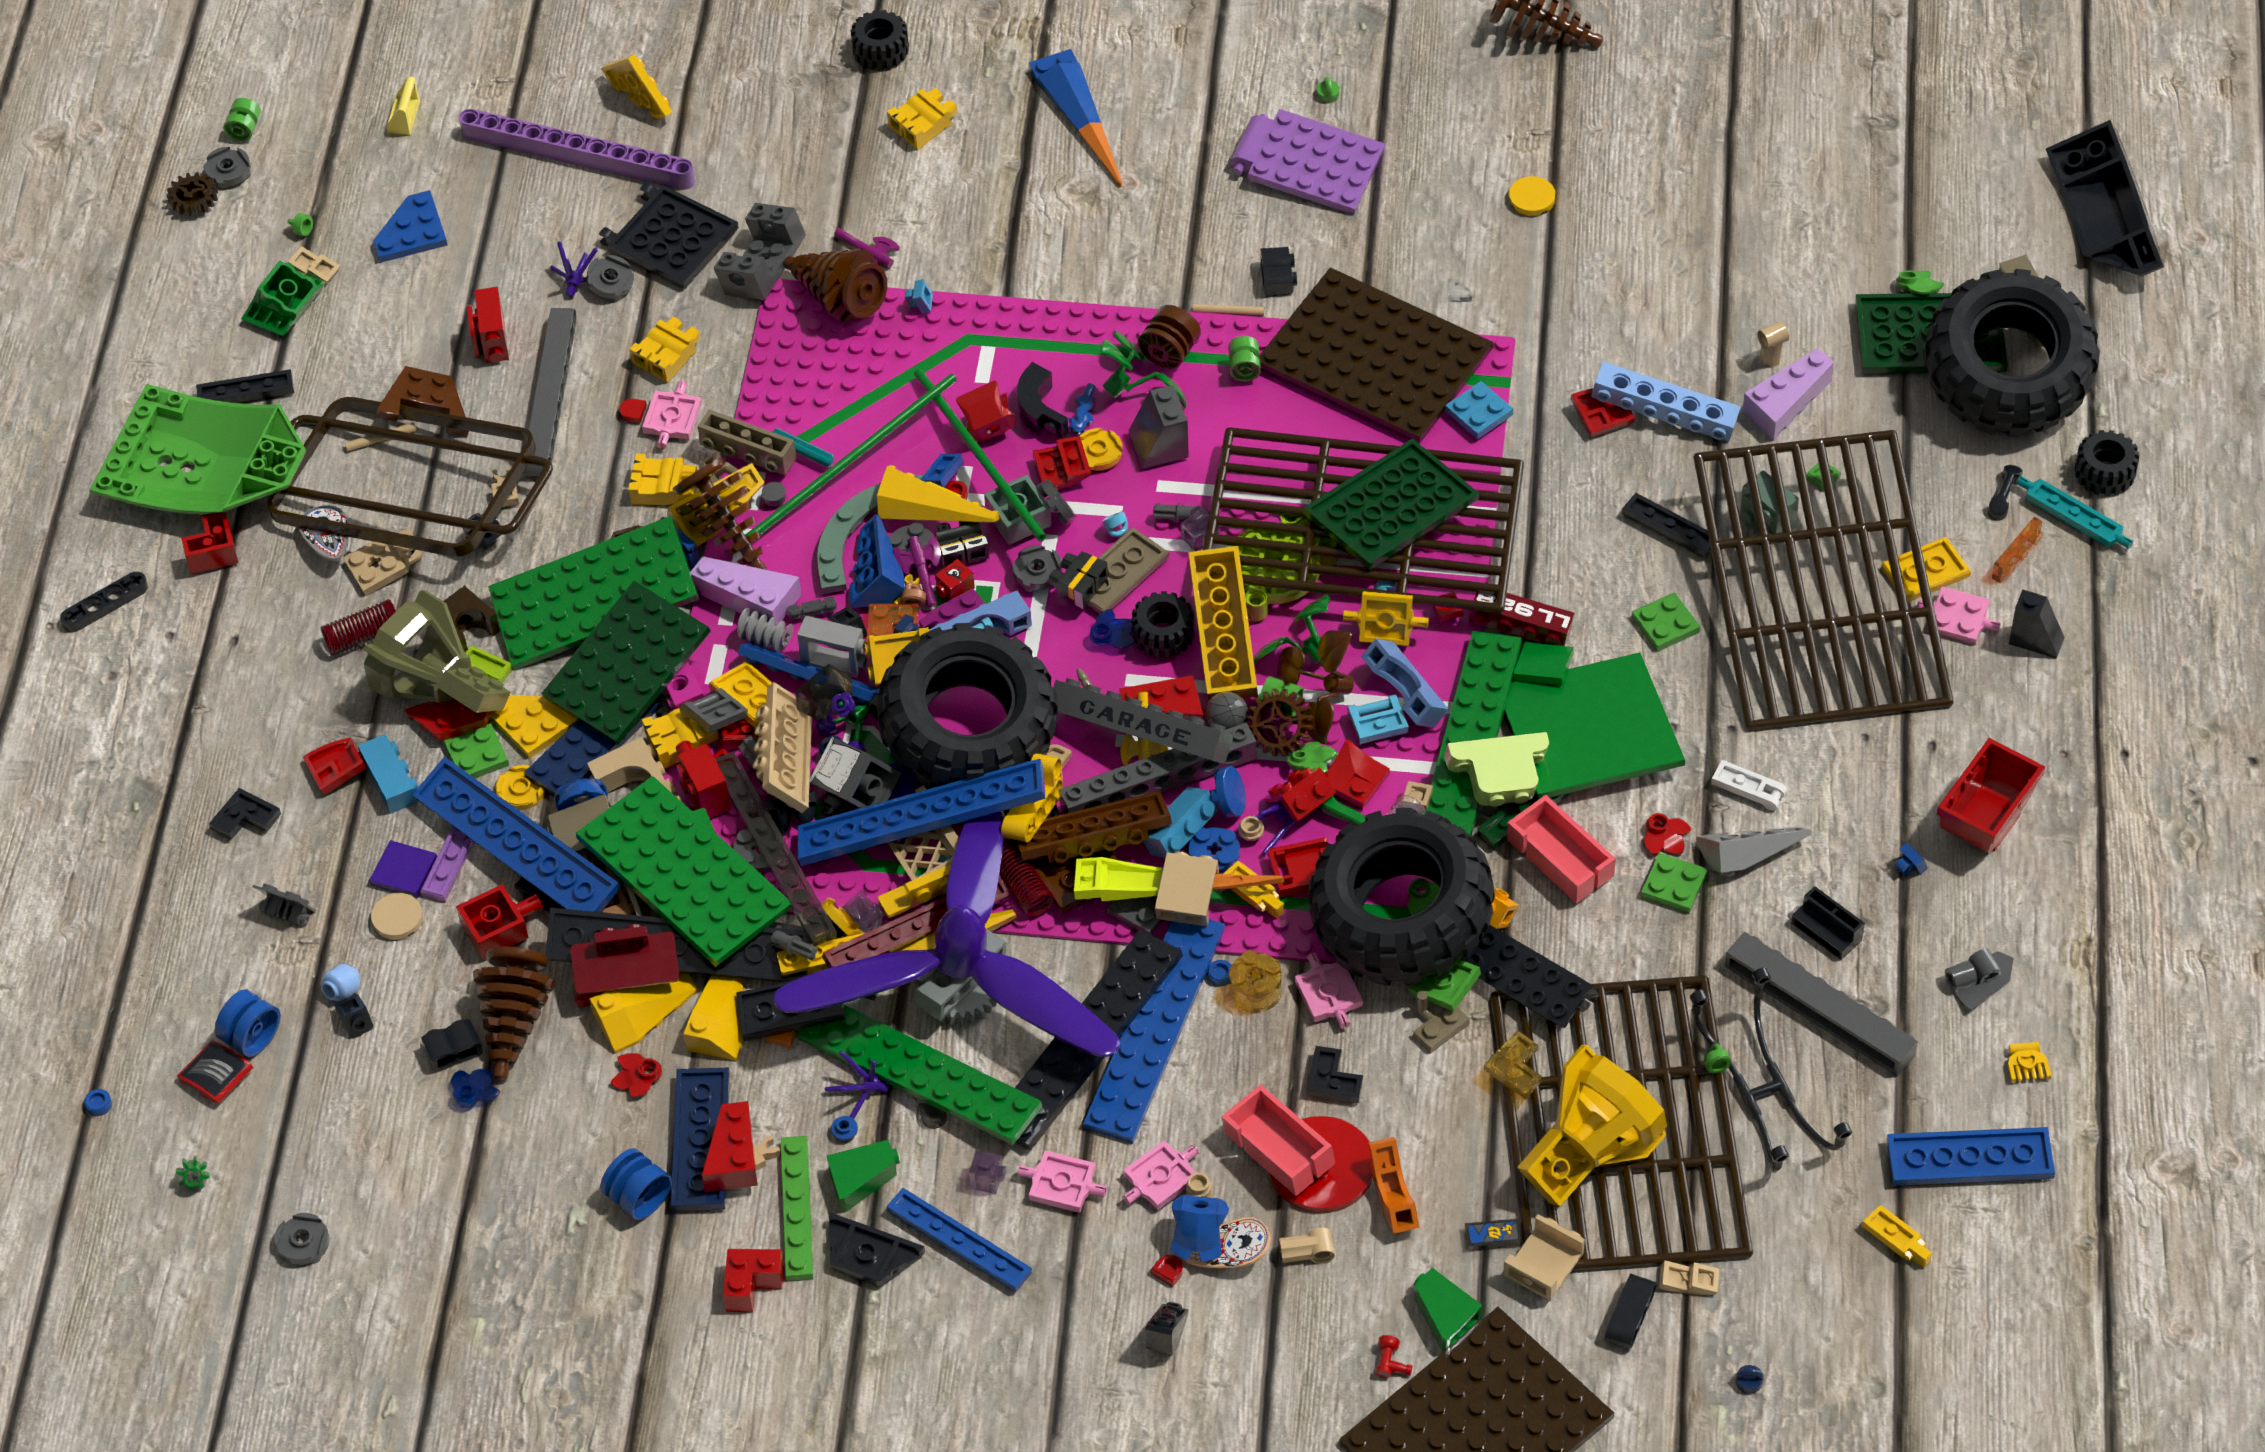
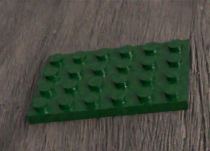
[1855,293,2008,373]
[1303,438,1479,570]
[541,581,711,745]

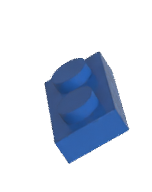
[920,454,964,488]

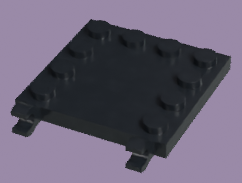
[599,182,739,288]

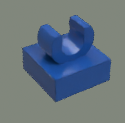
[1895,842,1928,877]

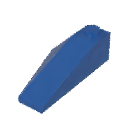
[849,514,905,608]

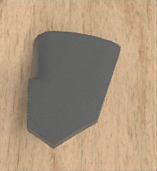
[1945,948,2014,1011]

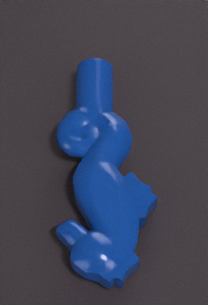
[1068,383,1096,435]

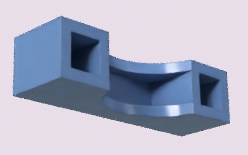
[929,591,1032,636]
[1361,638,1449,728]

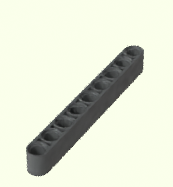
[523,308,576,477]

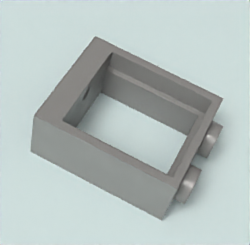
[797,616,868,678]

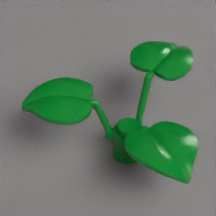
[1100,331,1187,409]
[1253,594,1331,665]

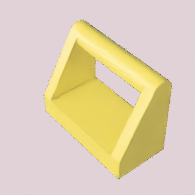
[387,77,420,135]

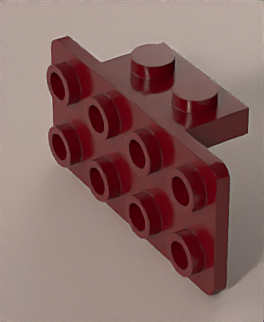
[570,924,680,995]

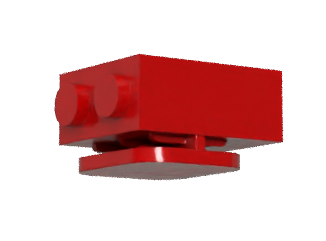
[467,287,509,363]

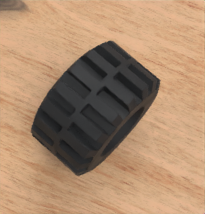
[851,10,909,70]
[2074,430,2140,496]
[1132,591,1195,659]

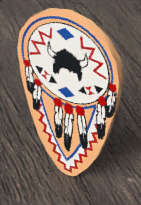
[1180,1217,1271,1268]

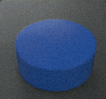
[1208,960,1234,986]
[84,1089,112,1116]

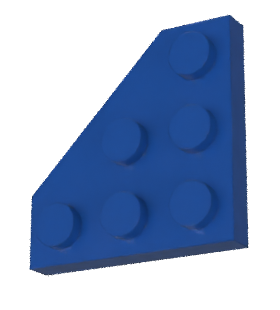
[373,190,448,263]

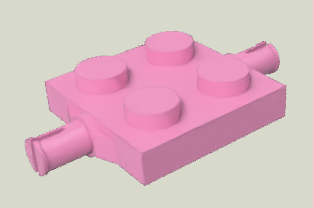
[642,380,702,449]
[1916,586,2001,645]
[1295,953,1363,1029]
[1122,1140,1199,1210]
[1017,1151,1107,1213]

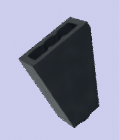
[2009,589,2065,659]

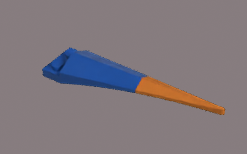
[1029,49,1122,187]

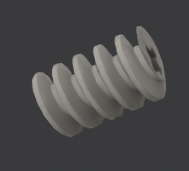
[737,608,794,652]

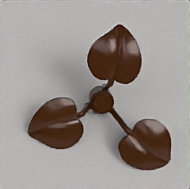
[1277,630,1354,745]

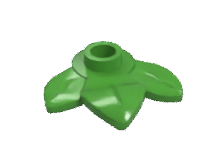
[1896,271,1944,294]
[1287,742,1338,773]
[1407,878,1440,916]

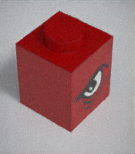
[935,559,975,601]

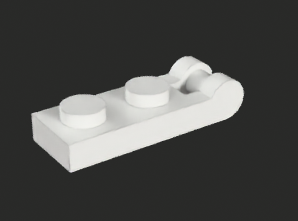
[1711,760,1787,811]

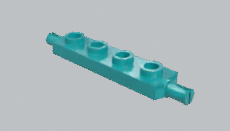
[2016,476,2134,549]

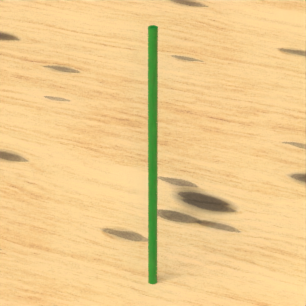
[914,369,1046,542]
[734,373,957,545]

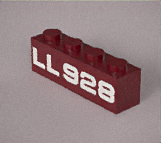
[1468,592,1575,646]

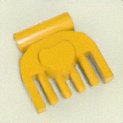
[2008,1042,2051,1083]

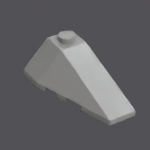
[1696,827,1812,876]

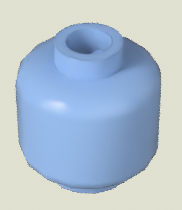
[321,963,360,1002]

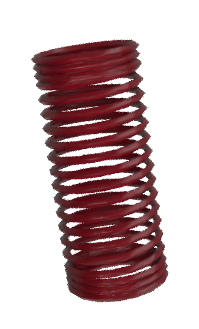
[321,599,396,655]
[999,840,1054,916]

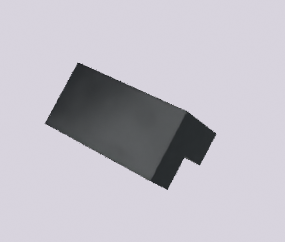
[1791,886,1865,960]

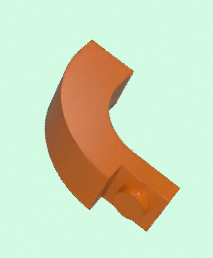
[1368,1137,1420,1234]

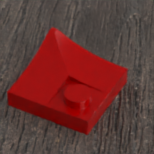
[1570,388,1635,438]
[303,737,367,795]
[1325,739,1390,809]

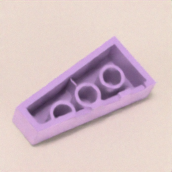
[1743,348,1834,441]
[690,557,801,626]

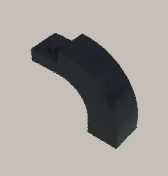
[1017,362,1069,439]

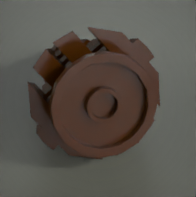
[1489,0,1603,48]
[784,249,888,322]
[672,457,767,570]
[473,946,556,1081]

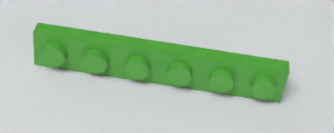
[781,1136,814,1281]

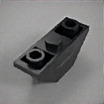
[1145,1302,1189,1354]

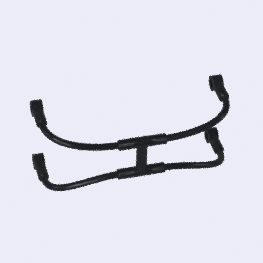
[1690,967,1853,1173]

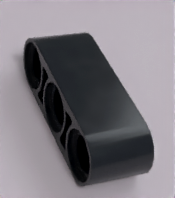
[1604,1273,1657,1350]

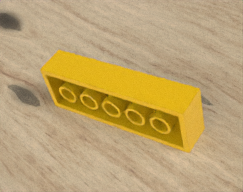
[1189,546,1258,701]

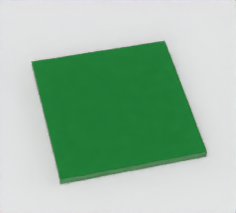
[1504,652,1685,800]

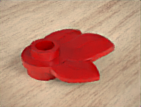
[1644,813,1691,855]
[611,1053,662,1098]

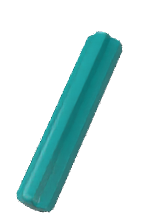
[773,428,834,467]

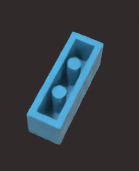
[358,734,418,814]
[1143,787,1219,858]

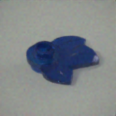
[1089,609,1135,649]
[451,1069,500,1108]

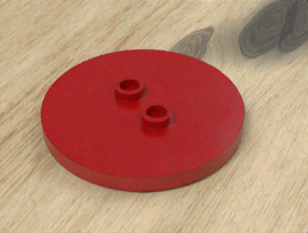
[1269,1116,1373,1213]

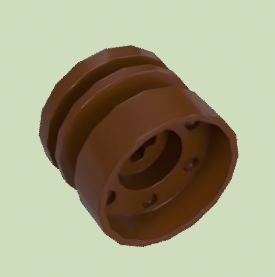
[1138,305,1201,369]

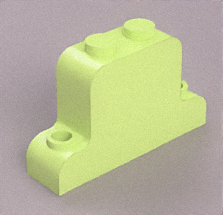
[1444,732,1549,807]

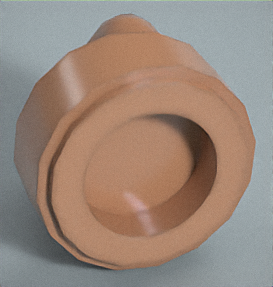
[901,582,926,608]

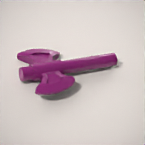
[834,228,900,268]
[894,536,941,607]

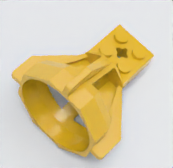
[1517,1045,1667,1207]

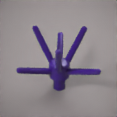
[550,241,610,297]
[825,1051,888,1119]

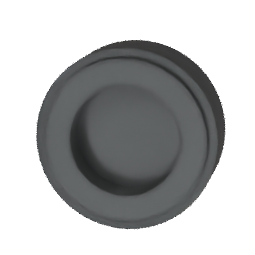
[762,482,786,506]

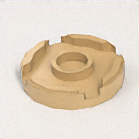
[371,893,423,940]

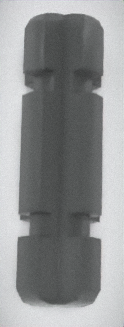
[788,596,837,620]

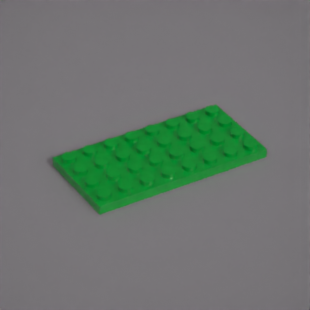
[488,516,699,670]
[576,776,792,967]

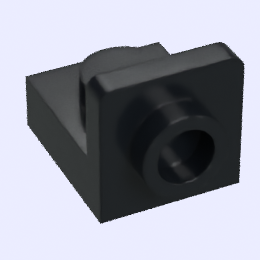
[827,606,868,639]
[334,994,374,1038]

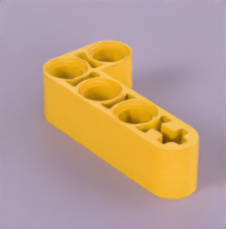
[1001,754,1063,842]

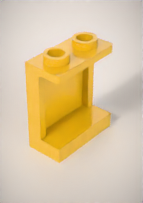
[865,627,929,687]

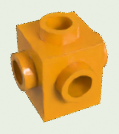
[1489,888,1519,929]

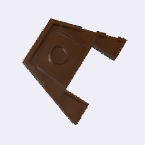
[375,366,469,437]

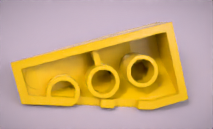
[590,973,698,1054]
[684,976,744,1061]

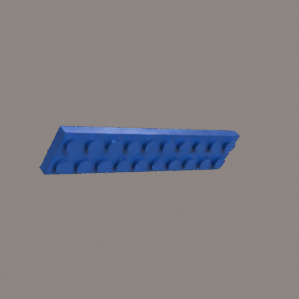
[412,756,622,912]
[798,758,1045,866]
[1083,919,1225,1144]

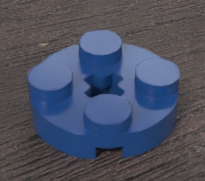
[1189,827,1240,874]

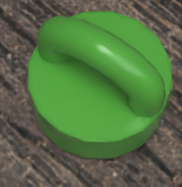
[1317,76,1339,102]
[287,213,313,237]
[1703,1044,1731,1073]

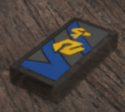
[1465,1219,1522,1251]

